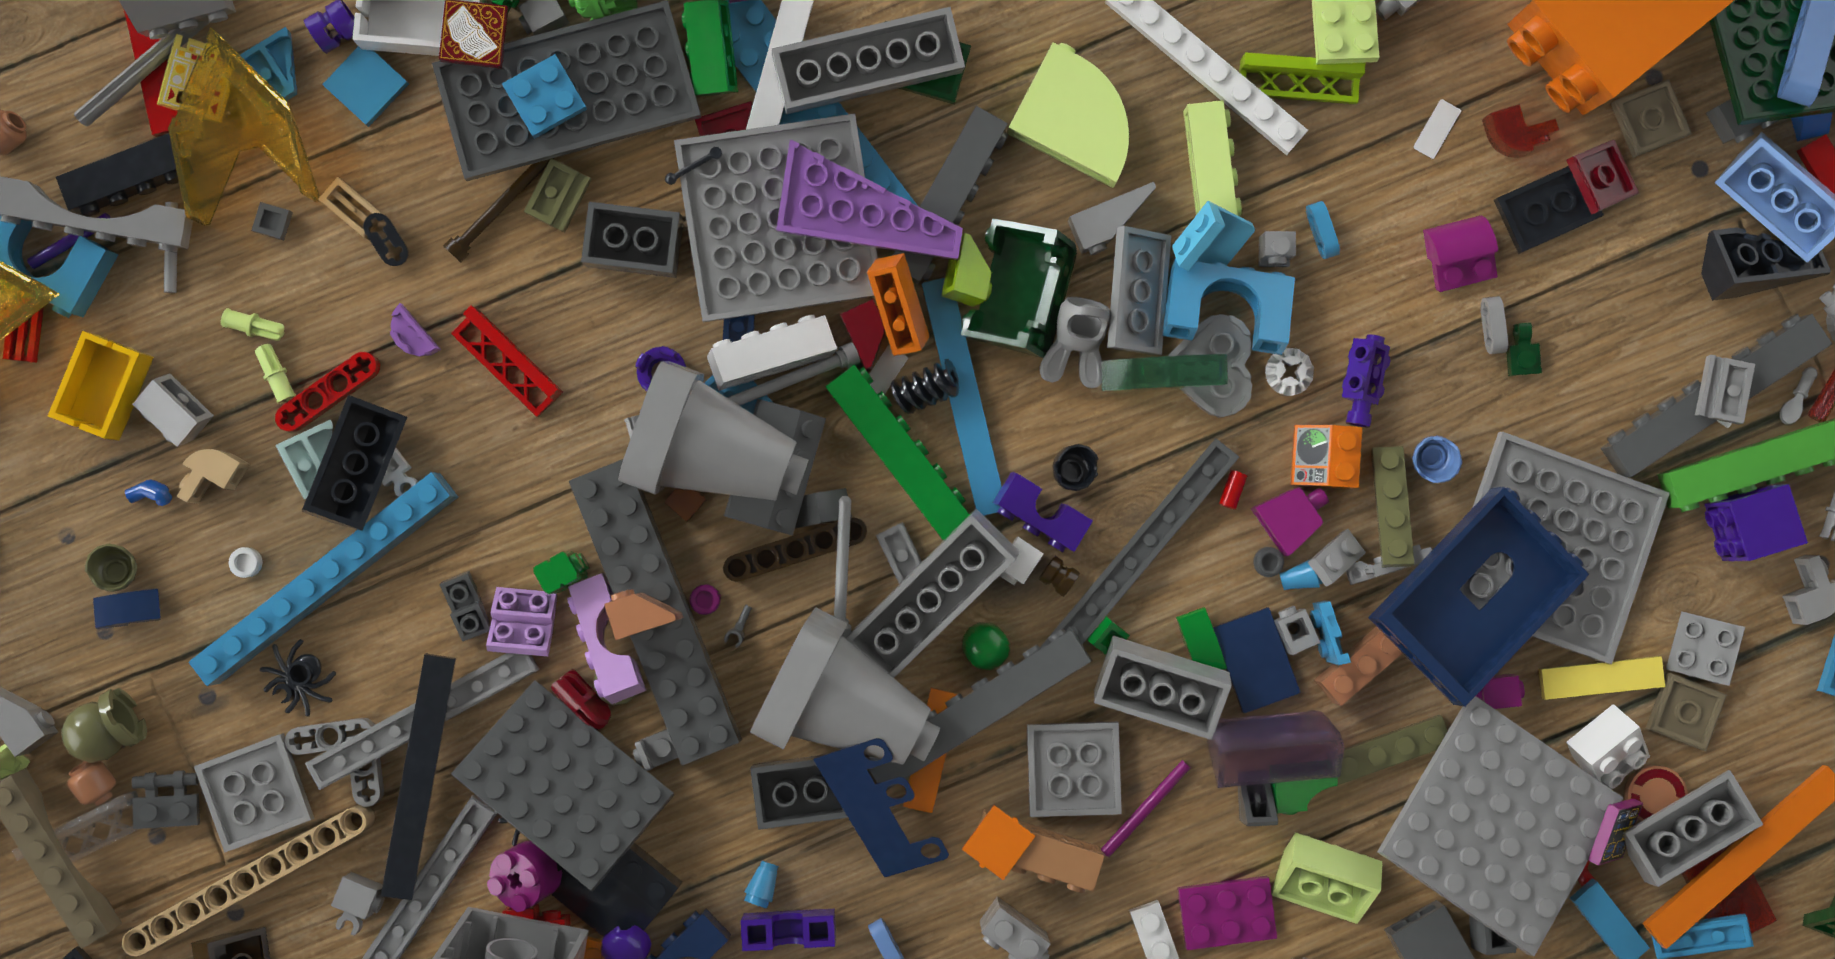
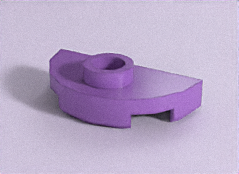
[390,303,441,357]

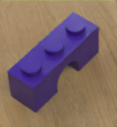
[992,472,1093,553]
[741,908,836,951]

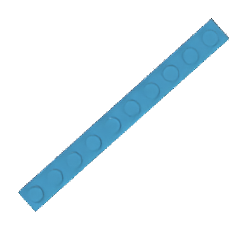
[188,472,459,686]

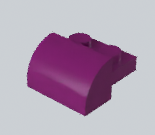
[1423,215,1498,292]

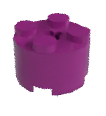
[487,841,562,912]

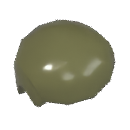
[85,543,137,592]

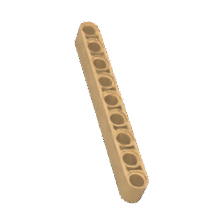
[122,805,375,957]

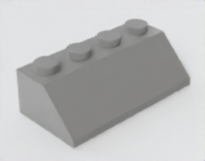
[1623,770,1763,887]

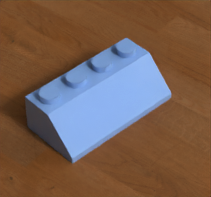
[1715,132,1835,263]

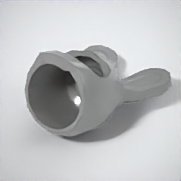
[1040,297,1111,388]

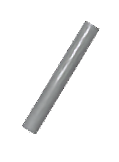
[164,202,178,293]

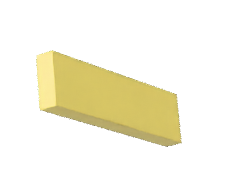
[1538,656,1665,700]

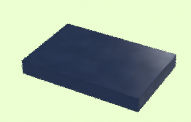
[1213,607,1301,714]

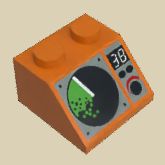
[1290,425,1362,489]

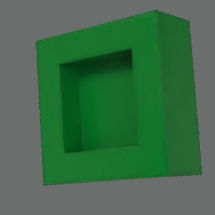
[1087,616,1130,655]

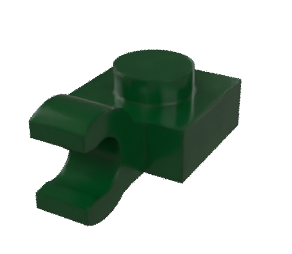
[1506,323,1542,376]

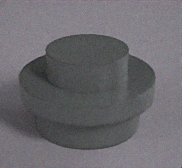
[1253,547,1284,577]

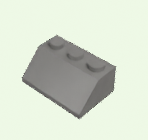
[119,0,236,39]

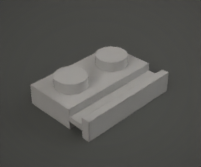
[1695,355,1755,425]

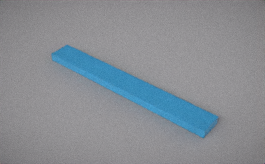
[922,278,1002,516]

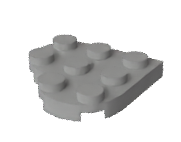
[1157,314,1252,418]

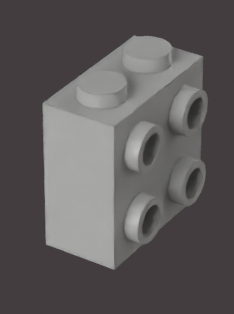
[980,896,1051,959]

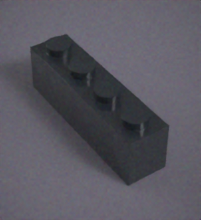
[56,133,193,217]

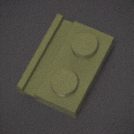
[524,159,592,233]

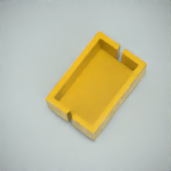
[48,331,154,441]

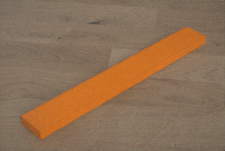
[1642,765,1835,949]

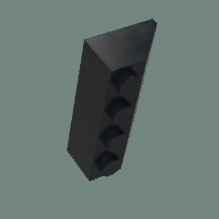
[302,395,407,531]

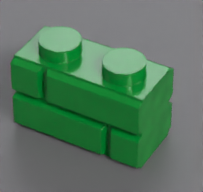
[533,551,590,594]

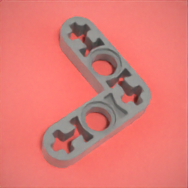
[285,718,384,807]

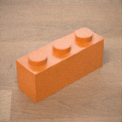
[867,253,930,356]

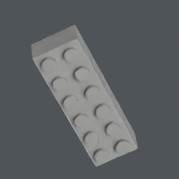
[772,7,965,114]
[846,509,1020,678]

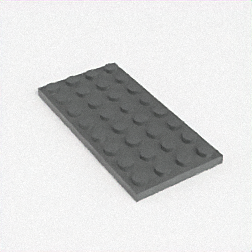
[432,0,701,181]

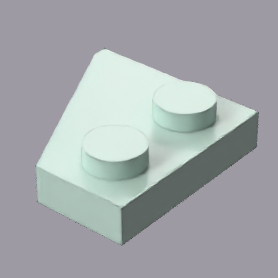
[276,420,333,500]

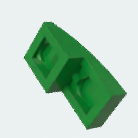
[1176,607,1227,670]

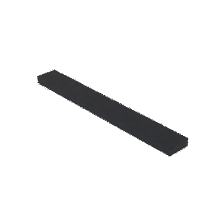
[381,653,456,900]

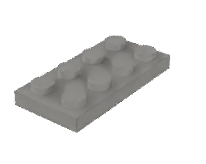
[1107,226,1171,355]

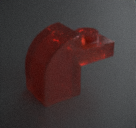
[1482,104,1559,158]

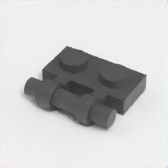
[132,770,200,829]

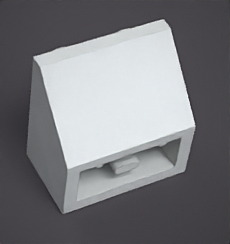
[1566,704,1650,789]

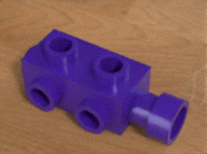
[1342,334,1391,428]

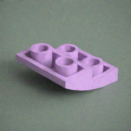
[486,587,557,657]

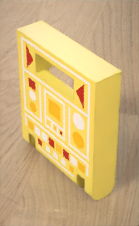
[157,34,238,124]

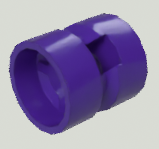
[303,0,355,54]

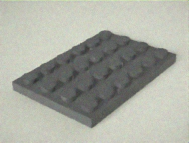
[451,680,674,892]

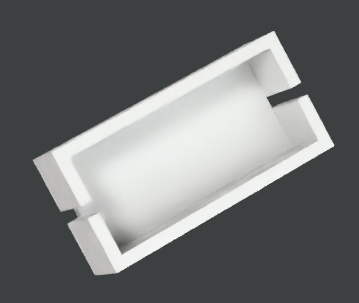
[353,0,487,56]

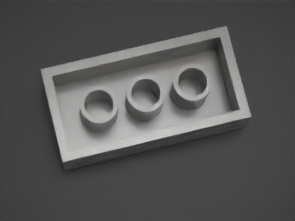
[1094,636,1232,740]

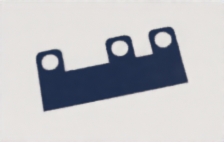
[813,738,949,878]

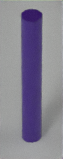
[27,213,111,269]

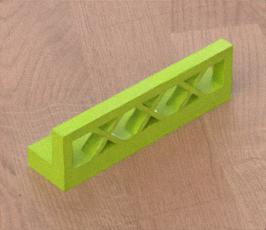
[1239,52,1366,104]

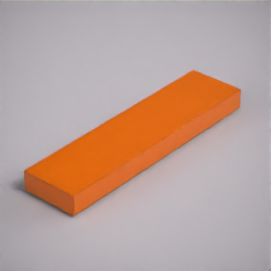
[903,687,958,813]

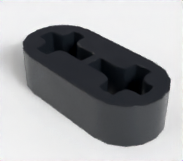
[363,213,409,266]

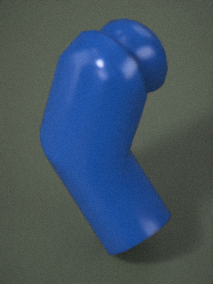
[125,479,172,506]

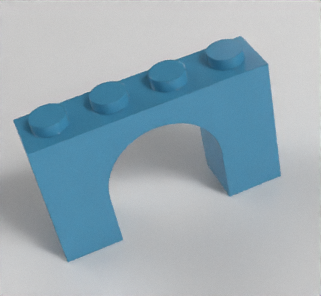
[0,216,119,318]
[1162,258,1295,355]

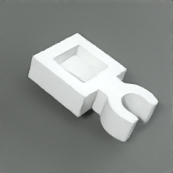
[382,448,418,497]

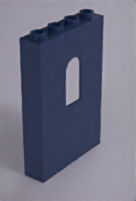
[1368,487,1589,707]

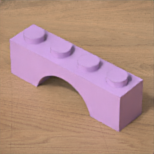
[567,573,646,704]

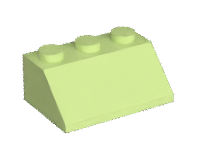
[1271,832,1382,924]

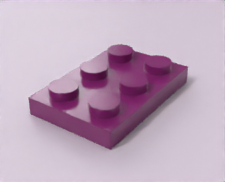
[1177,876,1277,950]

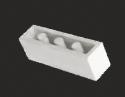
[707,315,837,391]

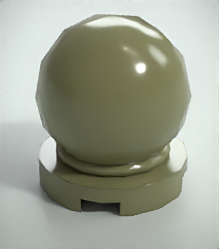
[61,688,147,763]

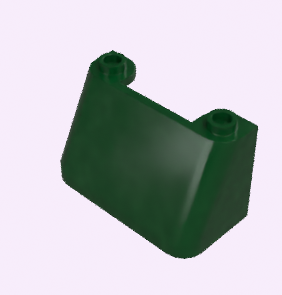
[961,218,1077,358]

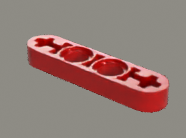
[275,352,380,432]

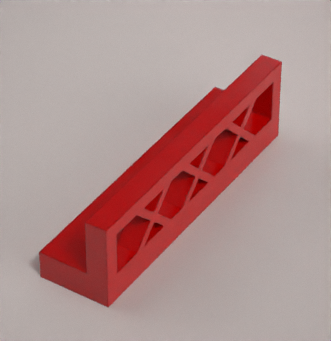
[451,305,563,417]

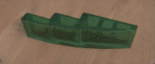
[1101,354,1228,391]

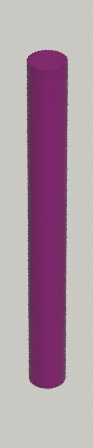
[1101,760,1191,858]

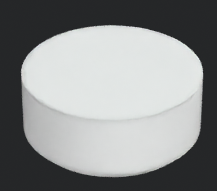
[229,547,263,578]

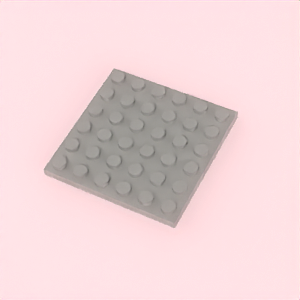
[674,113,878,322]
[1459,432,1670,664]
[1377,696,1623,956]

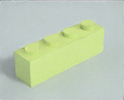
[1183,100,1242,216]

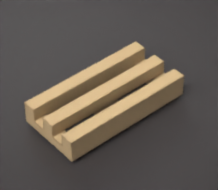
[318,177,381,239]

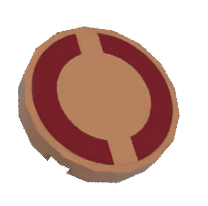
[1624,765,1688,822]

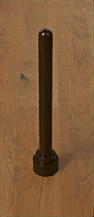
[443,158,554,263]

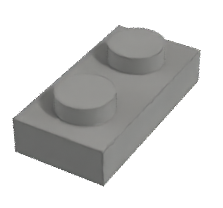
[1308,529,1366,586]

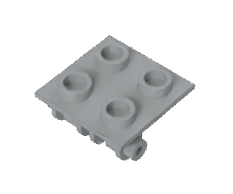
[1666,611,1745,686]

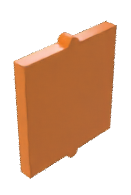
[962,805,1036,880]

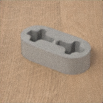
[1480,296,1508,354]

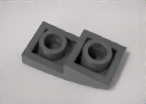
[439,571,490,642]

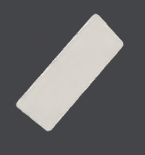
[1414,99,1461,159]
[869,345,908,394]

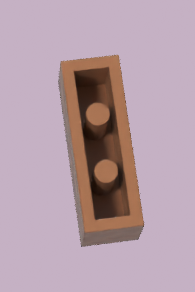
[1314,626,1403,706]

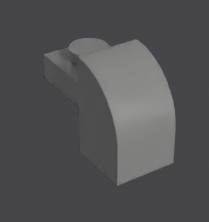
[1783,555,1835,625]

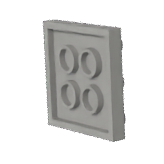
[1027,721,1122,817]
[194,733,315,852]

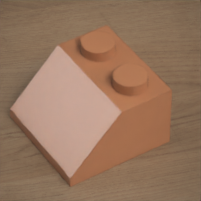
[604,589,684,640]

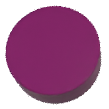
[690,584,721,615]

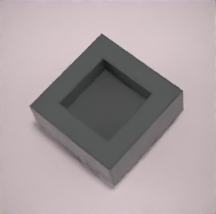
[251,202,293,241]

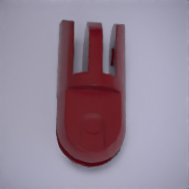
[551,669,611,730]

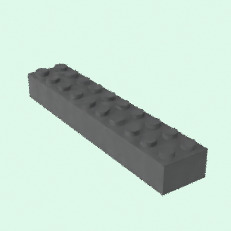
[569,459,742,766]

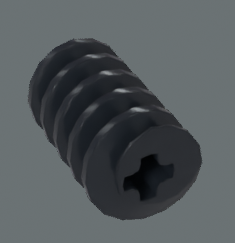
[891,359,959,414]

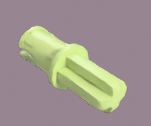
[221,308,284,341]
[255,344,296,404]

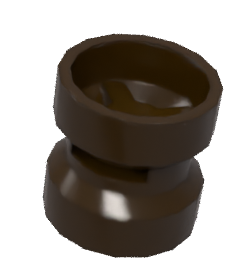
[1038,555,1080,597]

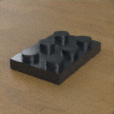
[1494,166,1604,254]

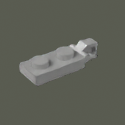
[1346,544,1432,585]

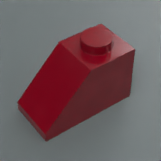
[840,299,886,372]

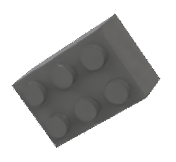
[581,202,684,278]
[750,754,848,830]

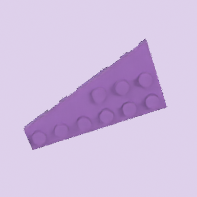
[776,139,963,260]

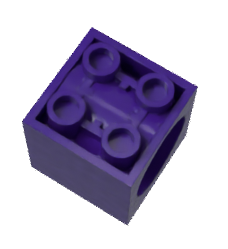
[1704,484,1808,561]

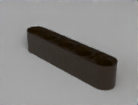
[723,517,867,582]

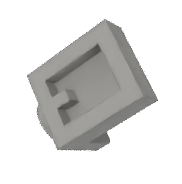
[633,729,678,771]

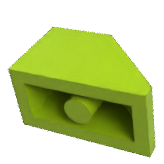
[941,233,992,307]

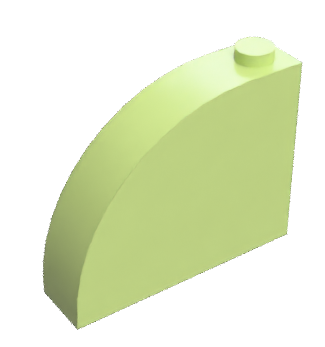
[1007,42,1129,188]

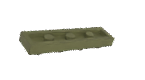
[1371,446,1414,568]
[1326,715,1448,785]

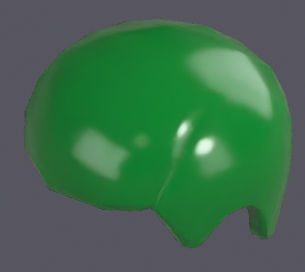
[962,622,1010,671]

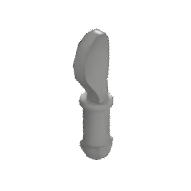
[1779,367,1818,425]

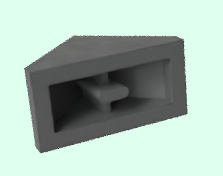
[795,488,852,529]
[1237,772,1278,826]

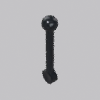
[665,147,722,185]

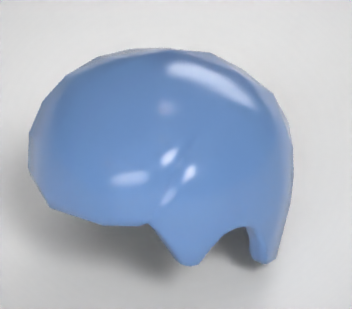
[1412,435,1462,483]

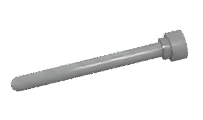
[727,342,860,406]
[834,496,852,638]

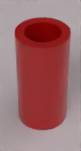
[1219,470,1248,510]

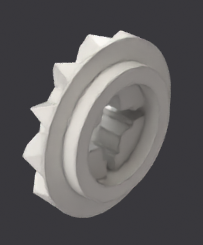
[1265,348,1314,396]

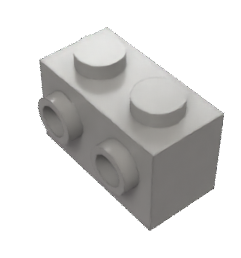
[132,373,214,447]

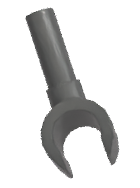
[724,605,752,648]

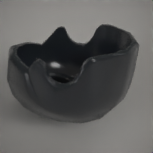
[1052,444,1099,491]

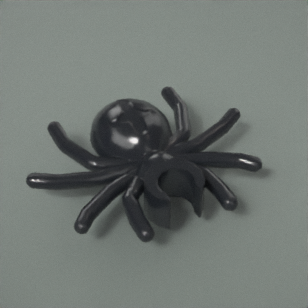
[259,639,336,717]

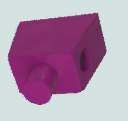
[1251,487,1329,556]

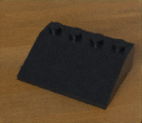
[551,842,682,937]

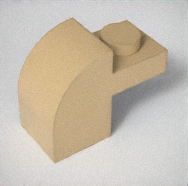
[177,449,250,503]

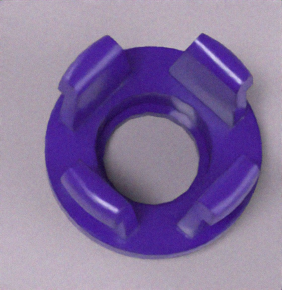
[635,346,686,391]

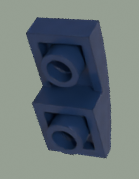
[93,589,161,629]

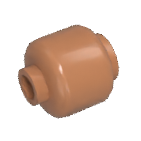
[0,110,27,155]
[67,761,116,806]

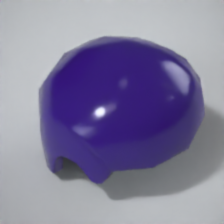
[600,925,652,959]

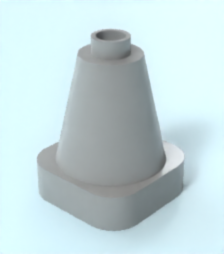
[618,361,809,501]
[750,607,940,765]

